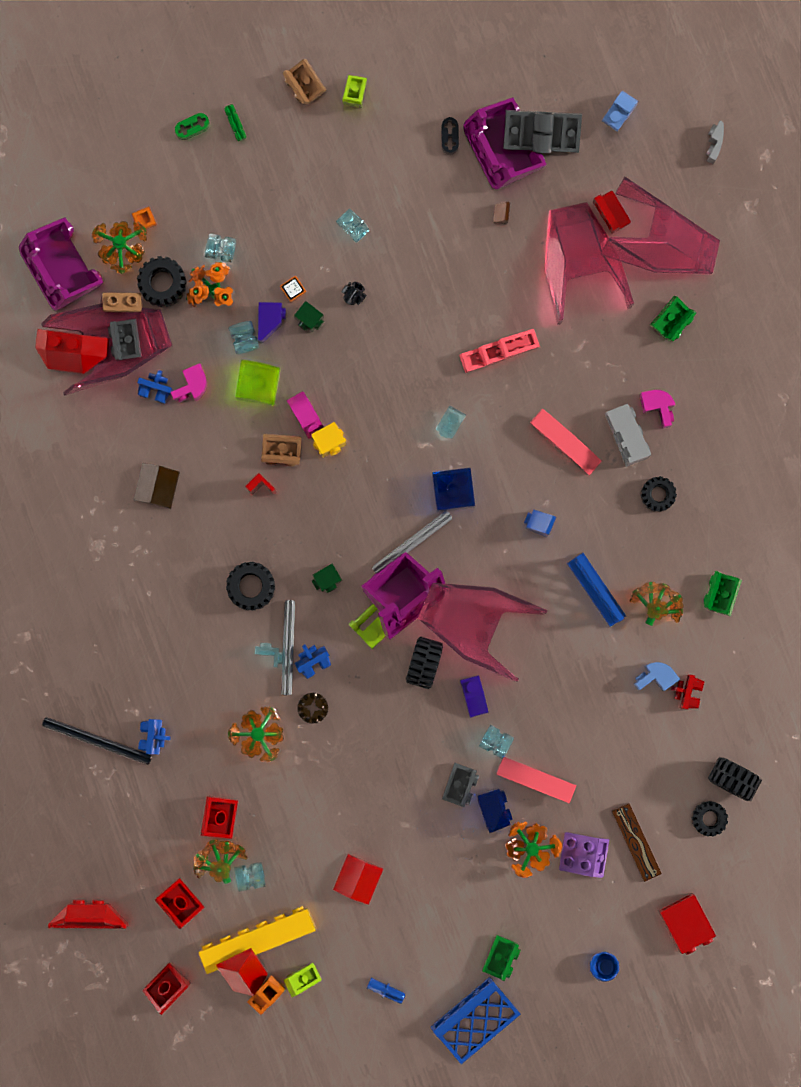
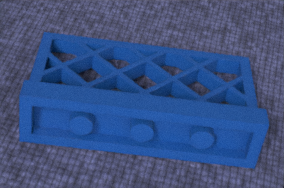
[567,553,626,627]
[431,977,521,1064]

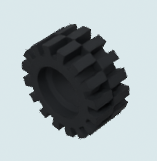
[641,476,677,512]
[692,801,728,837]

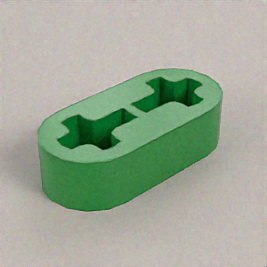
[175,113,210,140]

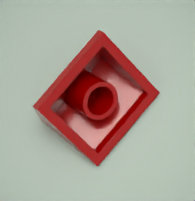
[201,796,238,839]
[333,854,383,905]
[155,878,205,929]
[216,948,268,996]
[142,963,191,1015]

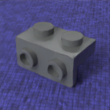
[108,319,142,360]
[442,763,479,807]

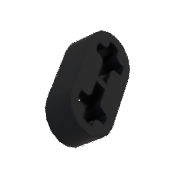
[441,117,459,155]

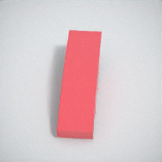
[459,329,540,373]
[530,409,602,475]
[497,756,577,804]

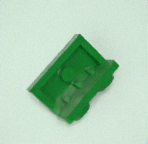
[650,296,697,342]
[704,571,742,616]
[482,935,521,981]

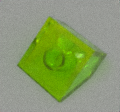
[235,359,280,406]

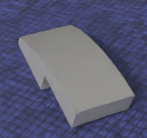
[706,121,724,164]

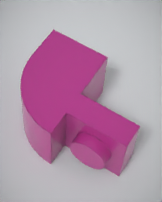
[171,363,207,402]
[639,390,675,429]
[286,391,324,439]

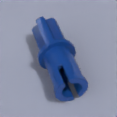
[366,977,405,1004]

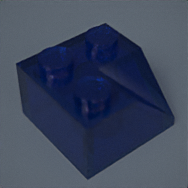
[432,468,475,512]
[476,787,513,833]

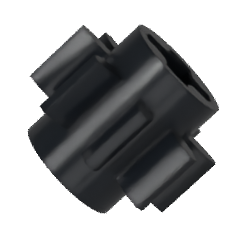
[341,282,367,305]

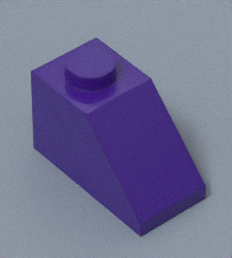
[258,302,286,343]
[460,675,489,718]

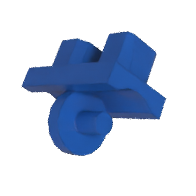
[137,370,173,404]
[294,644,331,679]
[138,719,171,755]

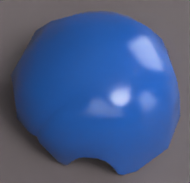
[590,952,620,982]

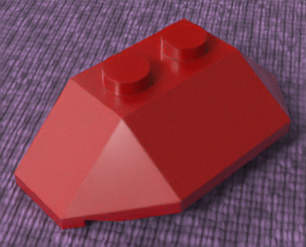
[35,329,110,374]
[48,900,128,929]

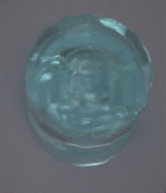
[205,233,236,263]
[229,321,259,354]
[479,725,514,759]
[234,862,266,892]

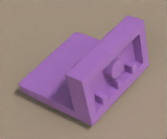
[559,832,610,878]

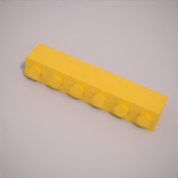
[198,906,316,974]

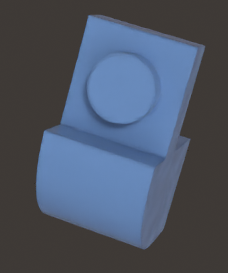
[602,91,638,132]
[634,662,680,691]

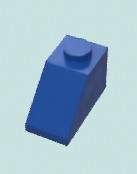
[524,510,556,537]

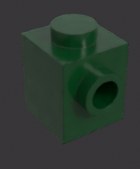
[294,301,325,332]
[311,563,342,593]

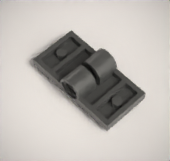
[503,110,582,153]

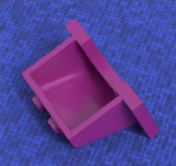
[362,552,448,640]

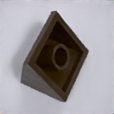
[134,463,180,509]

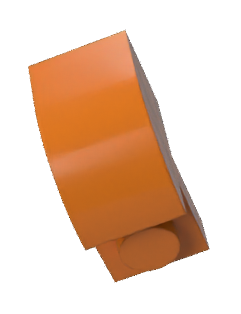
[247,975,286,1015]

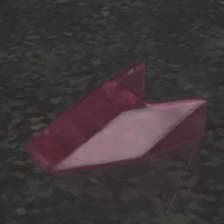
[601,177,720,274]
[544,202,634,325]
[41,303,172,396]
[418,583,548,682]

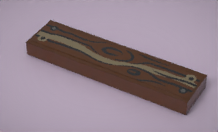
[612,803,662,882]

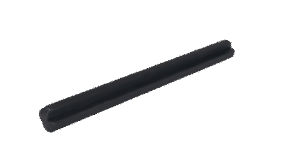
[42,717,152,765]

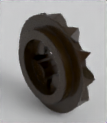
[298,693,328,723]

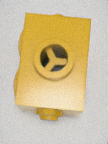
[311,422,346,458]

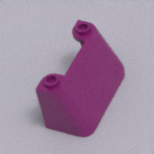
[463,97,547,190]
[19,217,103,311]

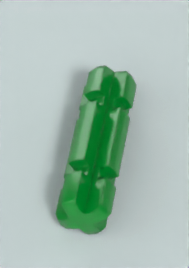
[224,104,246,141]

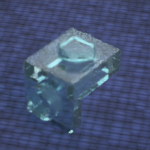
[336,208,369,242]
[436,406,466,439]
[255,643,283,667]

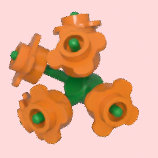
[186,262,233,307]

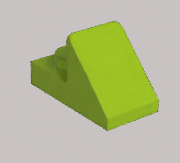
[342,75,367,108]
[283,963,321,997]

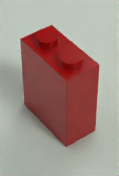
[658,893,716,955]

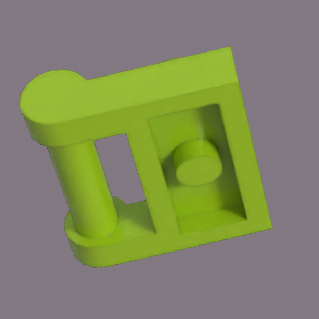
[349,604,386,649]

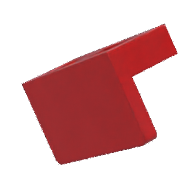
[593,191,631,234]
[245,473,277,495]

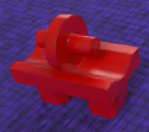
[671,674,705,710]

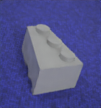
[605,404,651,467]

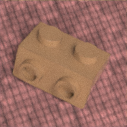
[282,59,327,104]
[100,293,142,312]
[261,434,302,466]

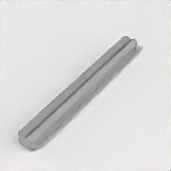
[372,511,452,573]
[281,600,295,695]

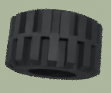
[137,256,187,307]
[226,562,275,611]
[406,637,443,689]
[708,757,762,801]

